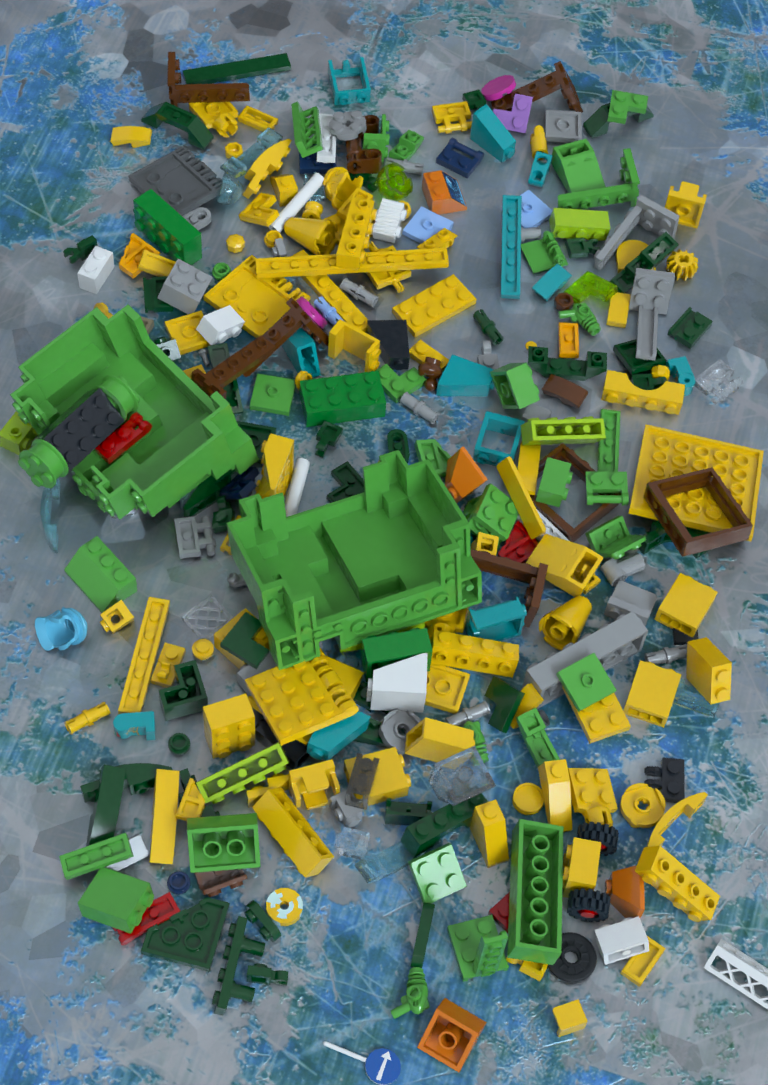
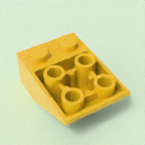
[526,534,604,597]

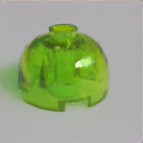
[376,162,413,201]

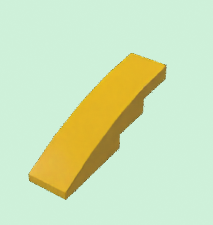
[149,769,179,864]

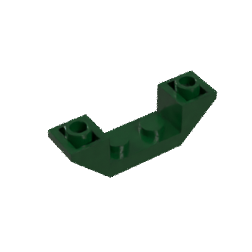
[141,102,214,150]
[583,103,654,139]
[528,346,607,381]

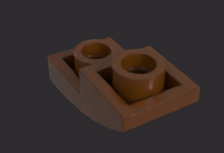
[542,374,588,408]

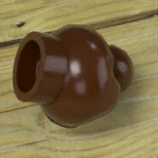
[418,357,442,392]

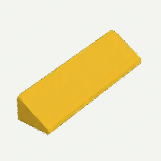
[496,456,546,539]

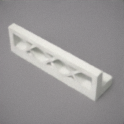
[704,939,768,1009]

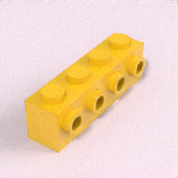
[336,197,377,271]
[430,630,519,678]
[252,787,334,878]
[635,846,720,922]

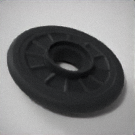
[548,932,597,983]

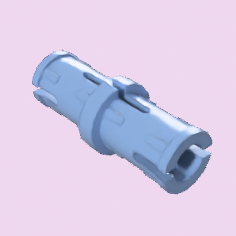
[313,296,344,326]

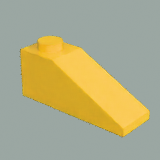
[538,759,573,832]

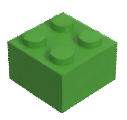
[490,362,540,409]

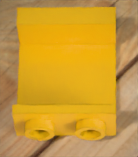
[328,319,381,372]

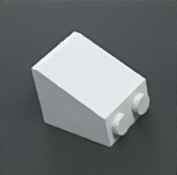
[366,653,428,713]

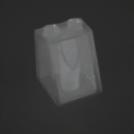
[429,746,496,806]

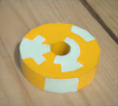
[266,888,303,926]

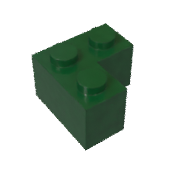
[158,660,208,721]

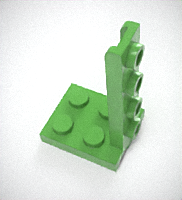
[557,148,640,209]
[447,915,509,982]

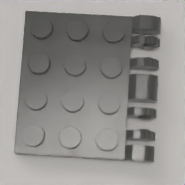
[128,146,230,216]

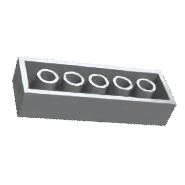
[522,611,648,709]

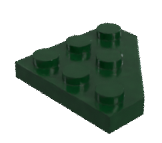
[141,897,230,972]

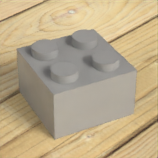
[157,259,213,314]

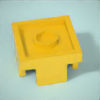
[665,181,707,228]
[288,759,340,810]

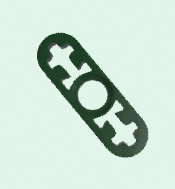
[410,902,435,968]

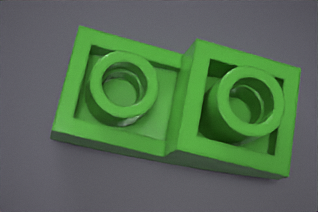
[388,130,424,161]

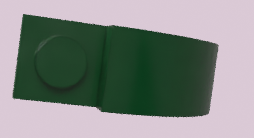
[638,520,711,558]

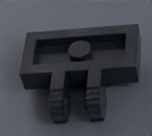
[644,757,685,803]

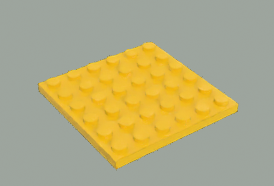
[628,424,764,542]

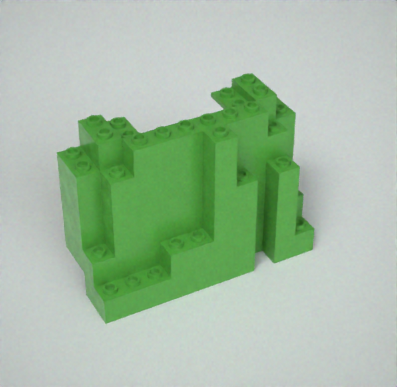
[10,304,259,520]
[227,450,482,670]

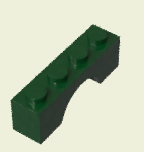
[401,788,488,858]

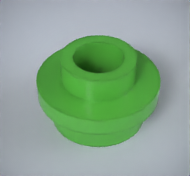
[212,262,231,281]

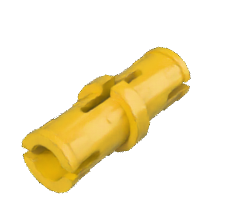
[64,701,110,734]

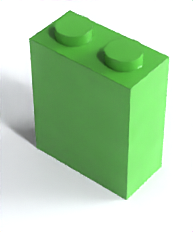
[78,867,154,934]

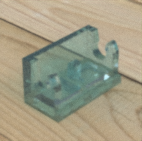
[673,678,720,718]

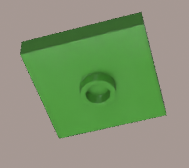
[250,374,296,416]
[556,653,617,712]

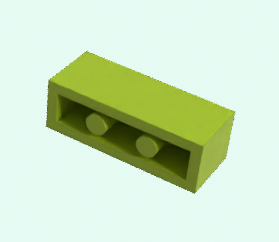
[549,208,610,241]

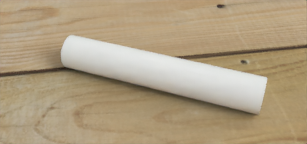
[269,173,324,232]
[285,458,310,517]

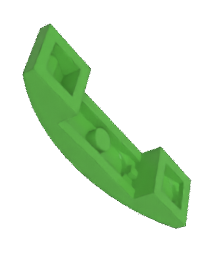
[516,708,560,767]

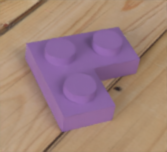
[493,94,533,134]

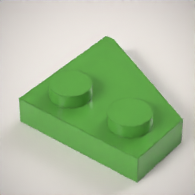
[414,439,451,477]

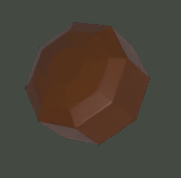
[554,293,574,311]

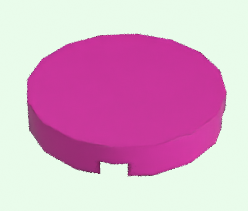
[481,75,516,101]
[296,296,328,329]

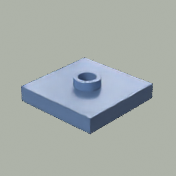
[501,190,552,228]
[402,206,454,244]

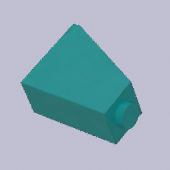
[470,104,516,163]
[281,327,321,378]
[436,354,495,397]
[306,701,371,761]

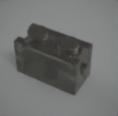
[345,753,379,810]

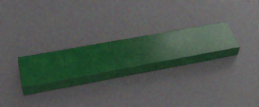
[182,53,291,84]

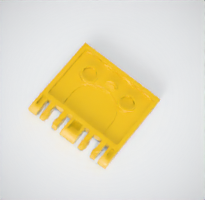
[204,255,311,338]
[245,648,359,746]

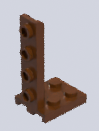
[167,52,250,107]
[491,61,583,113]
[243,297,329,377]
[191,335,276,400]
[471,549,548,628]

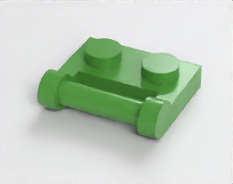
[585,471,629,506]

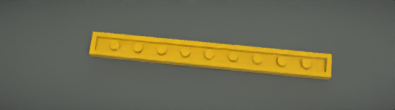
[255,248,449,279]

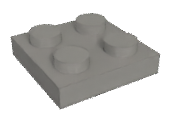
[545,110,582,143]

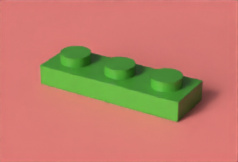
[59,833,134,880]

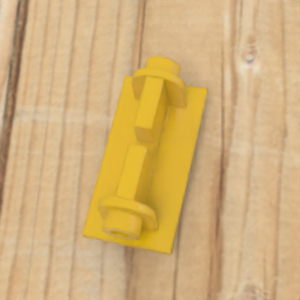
[417,228,457,249]

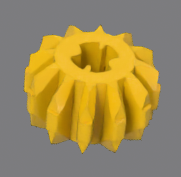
[666,249,698,281]

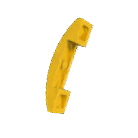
[517,441,541,495]
[646,792,708,847]

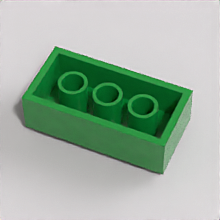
[133,189,202,265]
[299,371,386,427]

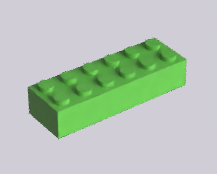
[507,819,564,965]

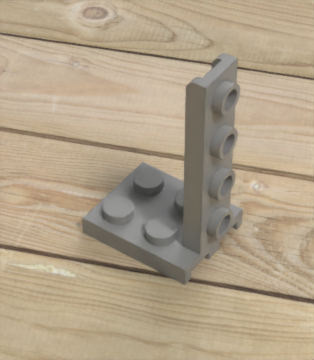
[594,195,680,270]
[628,268,675,360]

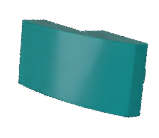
[532,264,572,302]

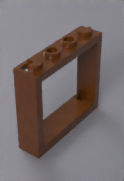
[530,443,621,542]
[643,467,753,557]

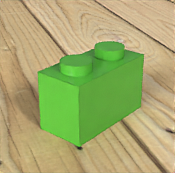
[536,457,573,508]

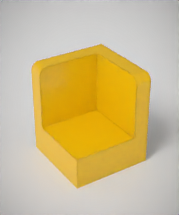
[552,999,588,1037]

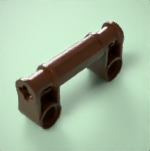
[346,115,382,174]

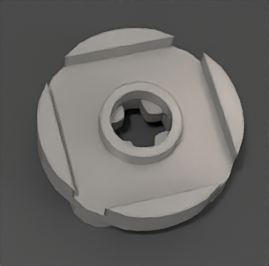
[329,110,367,141]
[378,709,421,755]

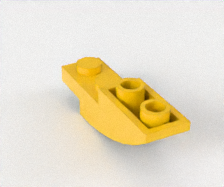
[242,139,292,199]

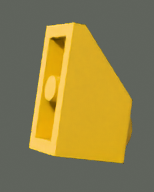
[270,174,298,207]

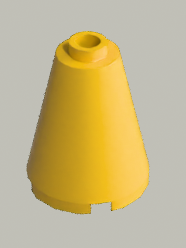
[284,217,338,255]
[539,596,592,650]

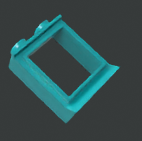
[327,57,371,105]
[464,597,527,641]

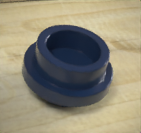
[167,871,191,895]

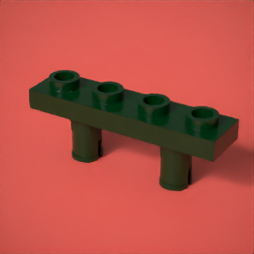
[212,916,265,1016]

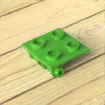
[521,231,568,274]

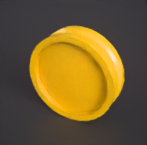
[512,783,544,815]

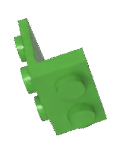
[362,114,390,166]
[585,515,646,559]

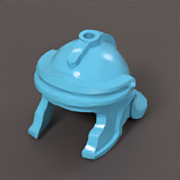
[35,607,87,651]

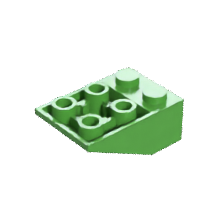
[551,138,606,193]

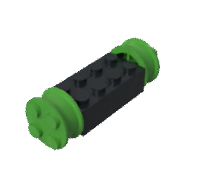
[18,375,140,488]

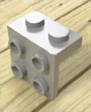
[604,581,657,626]

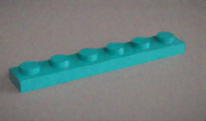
[500,195,522,299]

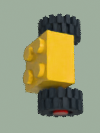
[562,822,619,922]

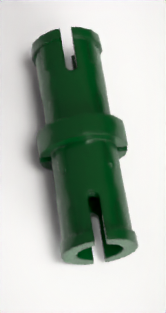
[473,309,504,345]

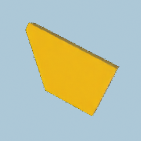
[176,778,205,822]

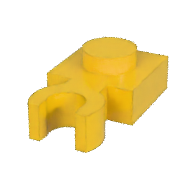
[506,957,548,981]

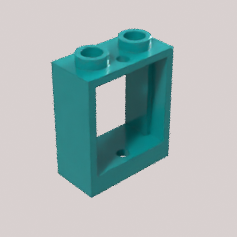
[473,411,525,466]

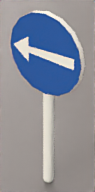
[323,1041,401,1085]

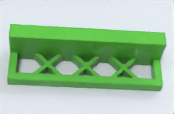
[291,101,323,158]

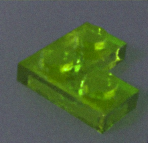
[563,271,618,303]

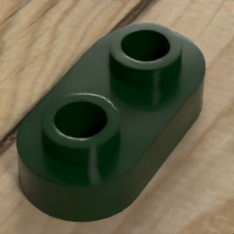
[387,429,410,464]
[244,900,281,942]

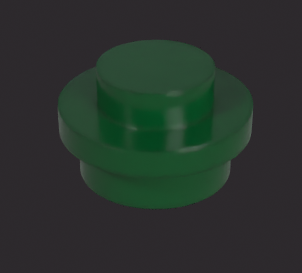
[168,733,191,755]

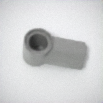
[601,552,646,586]

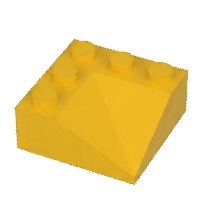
[254,433,294,499]

